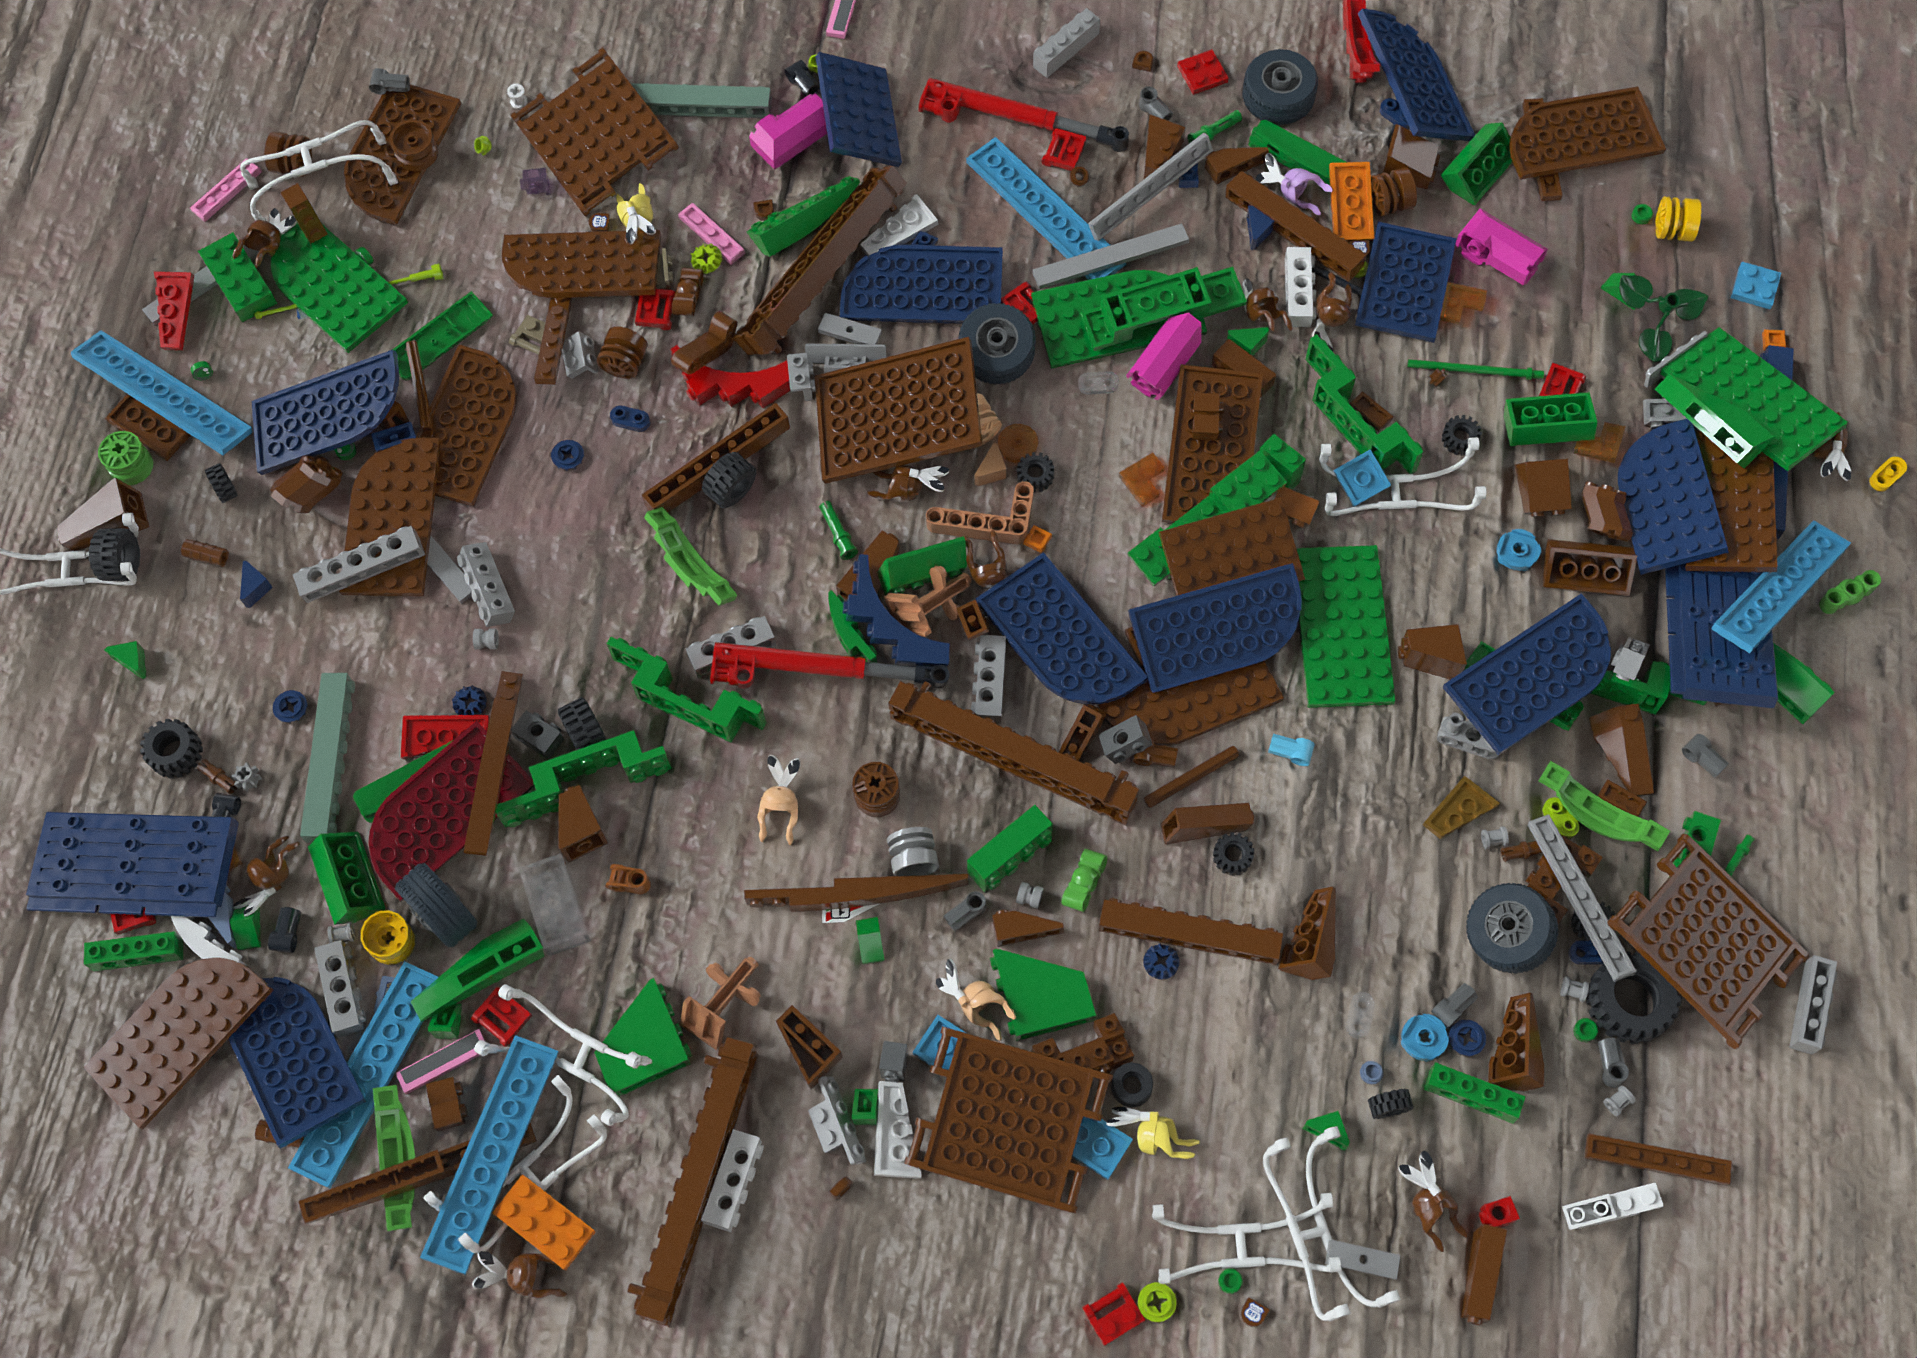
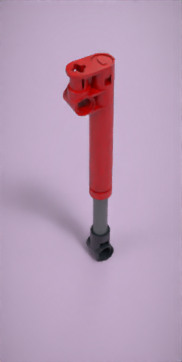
[918,78,1129,152]
[710,642,950,689]

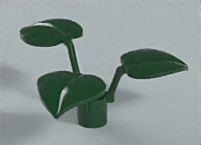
[1619,275,1709,362]

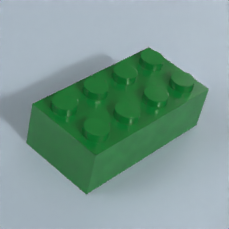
[198,232,277,323]
[1503,392,1598,446]
[967,805,1053,893]

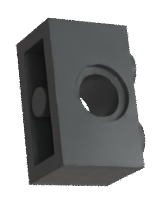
[512,710,564,760]
[1099,715,1153,764]
[879,1041,909,1083]

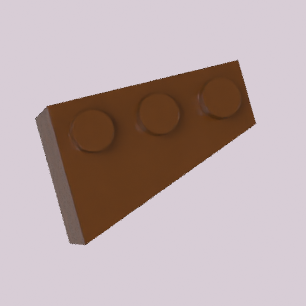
[1144,114,1186,179]
[776,1005,843,1091]

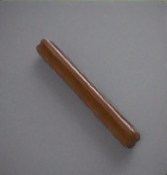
[406,341,433,431]
[1143,746,1240,808]

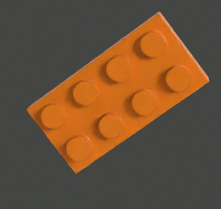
[1329,162,1374,242]
[492,1174,596,1271]

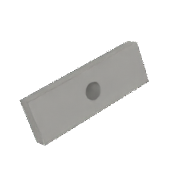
[818,313,882,345]
[1325,1240,1400,1279]

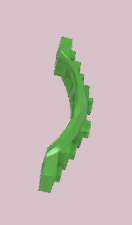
[644,507,737,606]
[1538,761,1670,851]
[372,1085,415,1231]

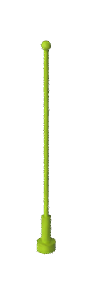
[254,263,444,319]

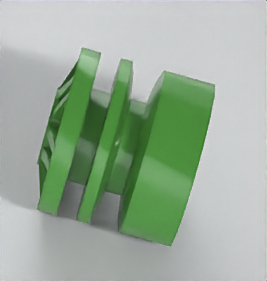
[98,431,153,485]

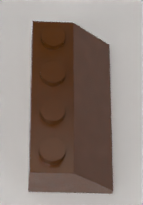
[1543,539,1638,596]

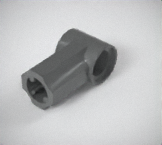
[369,68,410,95]
[1139,86,1173,121]
[1682,734,1729,778]
[943,891,987,932]
[1431,983,1478,1028]
[1598,1038,1629,1088]

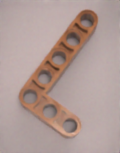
[926,481,1034,544]

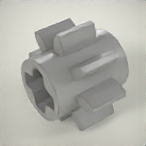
[232,763,262,792]

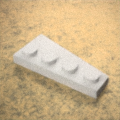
[861,194,938,257]
[874,1081,922,1179]

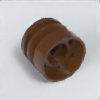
[264,131,312,177]
[1371,167,1417,217]
[596,326,648,379]
[852,762,900,817]

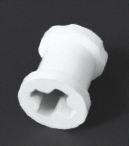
[507,84,528,110]

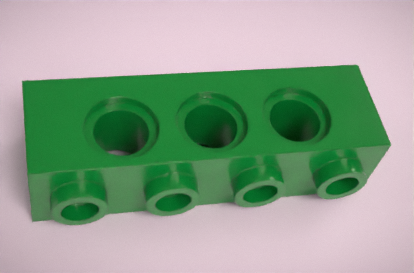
[1668,811,1721,878]
[84,931,184,972]
[1424,1062,1526,1124]

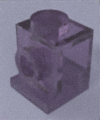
[520,167,551,195]

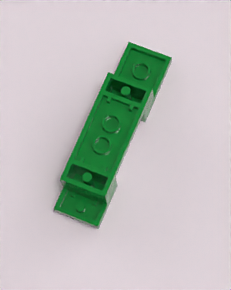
[1080,267,1247,351]
[1305,334,1424,474]
[1127,451,1287,587]
[606,637,766,743]
[1590,661,1707,715]
[496,730,672,828]

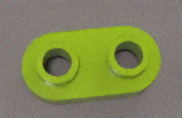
[1542,797,1579,839]

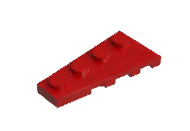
[154,272,195,351]
[400,715,490,759]

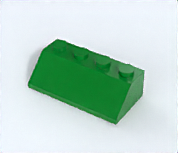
[1441,122,1512,205]
[877,536,967,596]
[308,831,386,925]

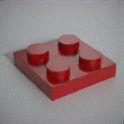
[1177,49,1229,95]

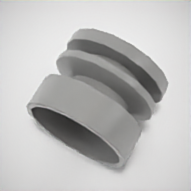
[887,827,939,876]

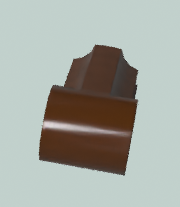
[1132,740,1178,768]

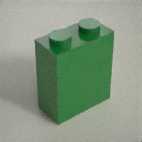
[1260,434,1306,490]

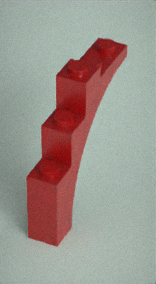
[1343,0,1380,82]
[670,345,791,408]

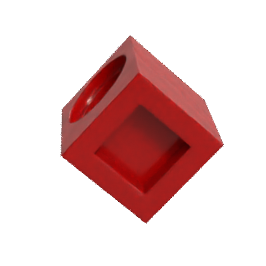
[1479,1196,1520,1228]

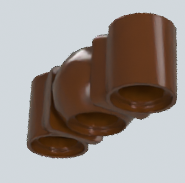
[672,267,704,317]

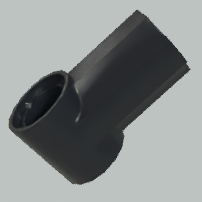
[784,59,820,96]
[211,793,241,817]
[268,907,302,953]

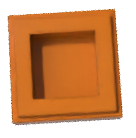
[1762,329,1786,351]
[1024,525,1052,553]

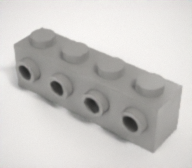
[1033,8,1100,78]
[457,542,515,627]
[1611,637,1649,681]
[1789,955,1837,1055]

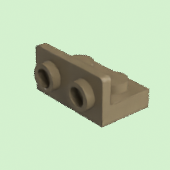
[656,248,674,290]

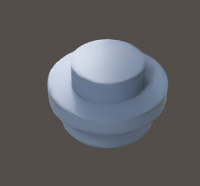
[1360,1061,1383,1085]

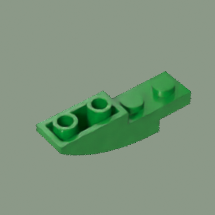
[828,590,878,663]

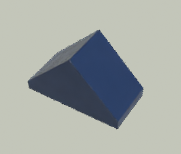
[1246,205,1274,250]
[371,422,416,452]
[240,561,273,608]

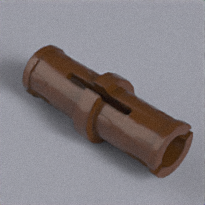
[197,759,237,794]
[1500,841,1543,862]

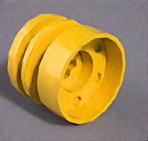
[1655,196,1701,242]
[361,910,415,965]

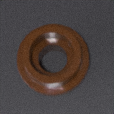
[1069,166,1089,187]
[1429,368,1448,386]

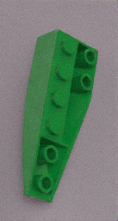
[746,176,860,257]
[1655,374,1775,469]
[1773,642,1835,724]
[410,918,545,1022]

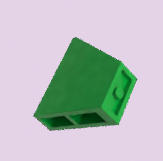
[990,949,1096,1041]
[594,978,692,1097]

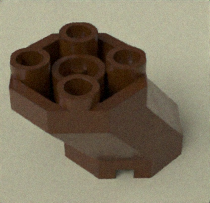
[270,455,343,513]
[1581,481,1633,542]

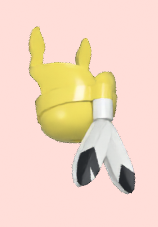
[616,183,656,244]
[1106,1107,1200,1159]

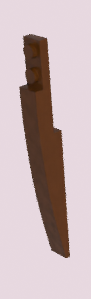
[464,671,523,856]
[744,874,969,912]
[298,1122,537,1225]

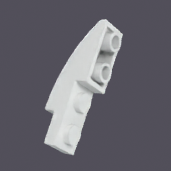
[171,916,247,966]
[1562,1182,1664,1230]

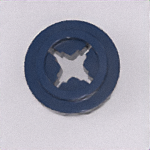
[551,440,585,471]
[452,685,487,715]
[273,690,308,724]
[1143,943,1180,980]
[1449,1020,1486,1057]

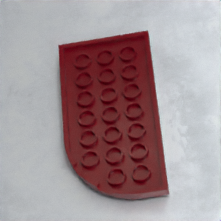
[368,721,535,902]

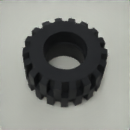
[702,452,757,508]
[89,529,140,581]
[558,697,607,750]
[140,719,203,778]

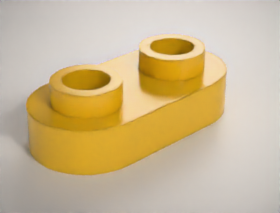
[1869,456,1907,491]

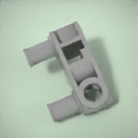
[1437,713,1500,759]

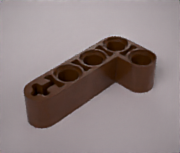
[671,311,738,375]

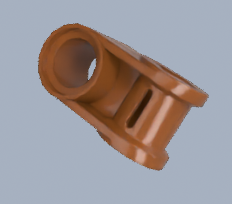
[605,864,651,894]

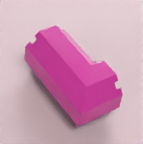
[749,94,827,170]
[1455,208,1548,285]
[1126,313,1202,400]

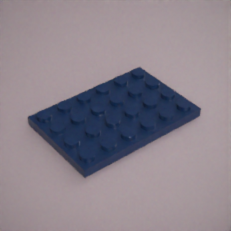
[815,52,902,167]
[1354,222,1457,343]

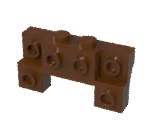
[1525,835,1603,924]
[1031,1013,1134,1073]

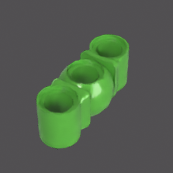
[1819,570,1881,614]
[1062,848,1108,912]

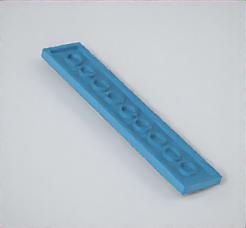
[966,137,1126,280]
[71,330,253,455]
[1711,520,1851,653]
[288,961,438,1189]
[912,1015,1133,1180]
[420,1035,559,1275]

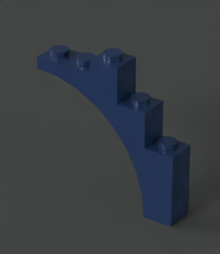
[842,554,950,667]

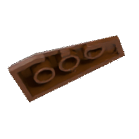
[1589,704,1654,796]
[1278,886,1336,980]
[1488,992,1544,1091]

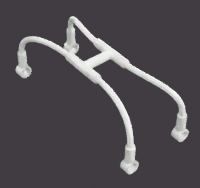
[240,120,398,221]
[1319,437,1486,516]
[0,513,139,595]
[474,984,652,1126]
[423,1075,607,1253]
[1263,1126,1401,1321]
[1152,1193,1341,1284]

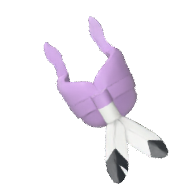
[1256,153,1333,215]

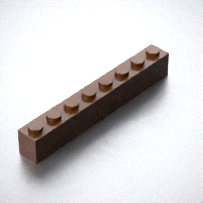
[1225,171,1366,282]
[641,403,790,513]
[1099,898,1283,965]

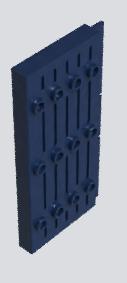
[1665,563,1778,708]
[26,812,239,917]

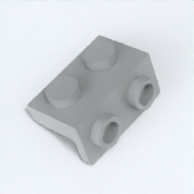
[562,331,598,379]
[787,353,816,401]
[1643,399,1687,428]

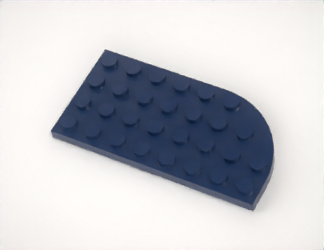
[1358,8,1475,142]
[840,245,1003,324]
[251,350,399,475]
[1618,419,1729,575]
[976,552,1148,705]
[1128,563,1302,693]
[1442,593,1611,756]
[228,977,366,1149]

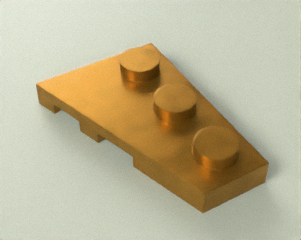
[1423,776,1500,839]

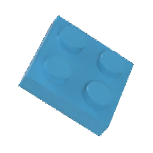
[1730,262,1781,309]
[1333,449,1391,507]

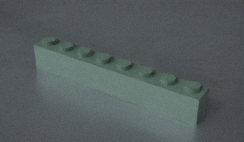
[631,83,772,118]
[300,673,355,843]

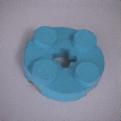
[1497,529,1541,571]
[1401,1014,1449,1062]

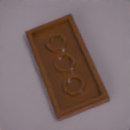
[105,394,191,461]

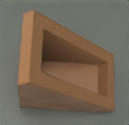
[975,443,1006,486]

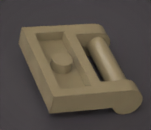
[509,315,545,357]

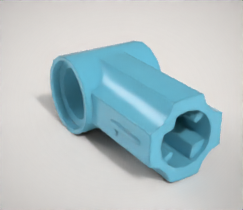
[1268,734,1315,766]

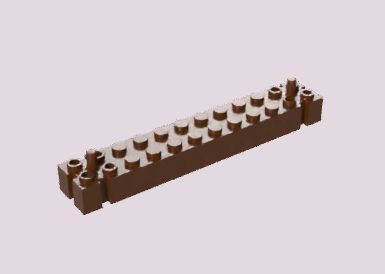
[732,166,907,355]
[888,681,1139,826]
[627,1037,758,1328]

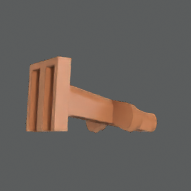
[884,566,971,637]
[680,957,760,1050]

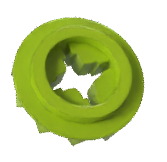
[691,243,722,274]
[1138,1282,1176,1322]

